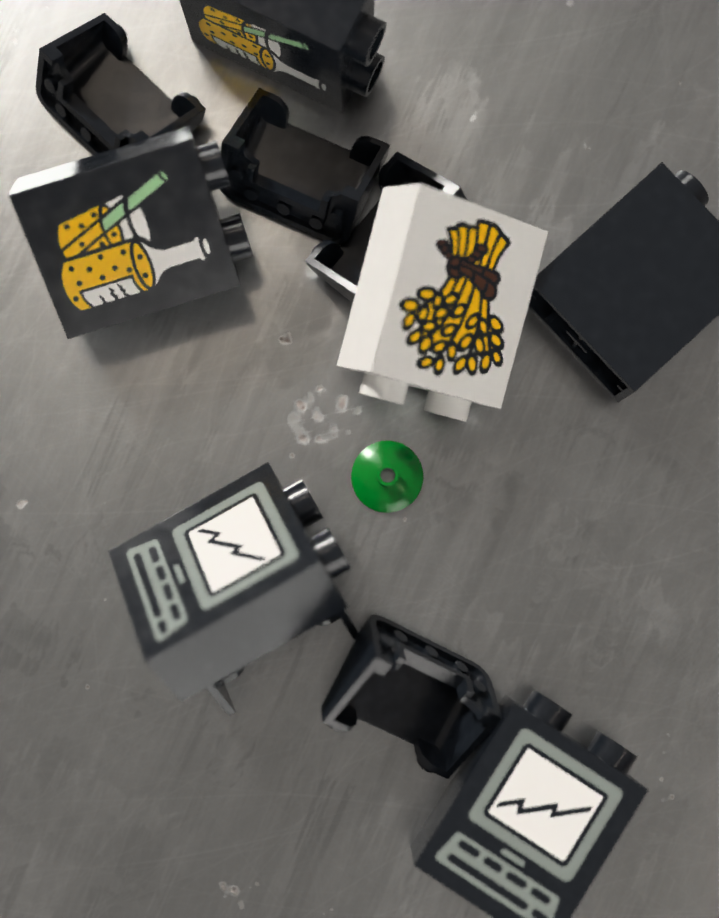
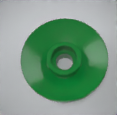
[351,441,424,513]

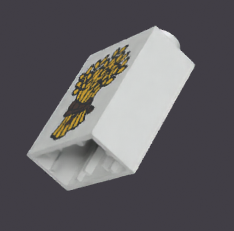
[337,183,548,422]

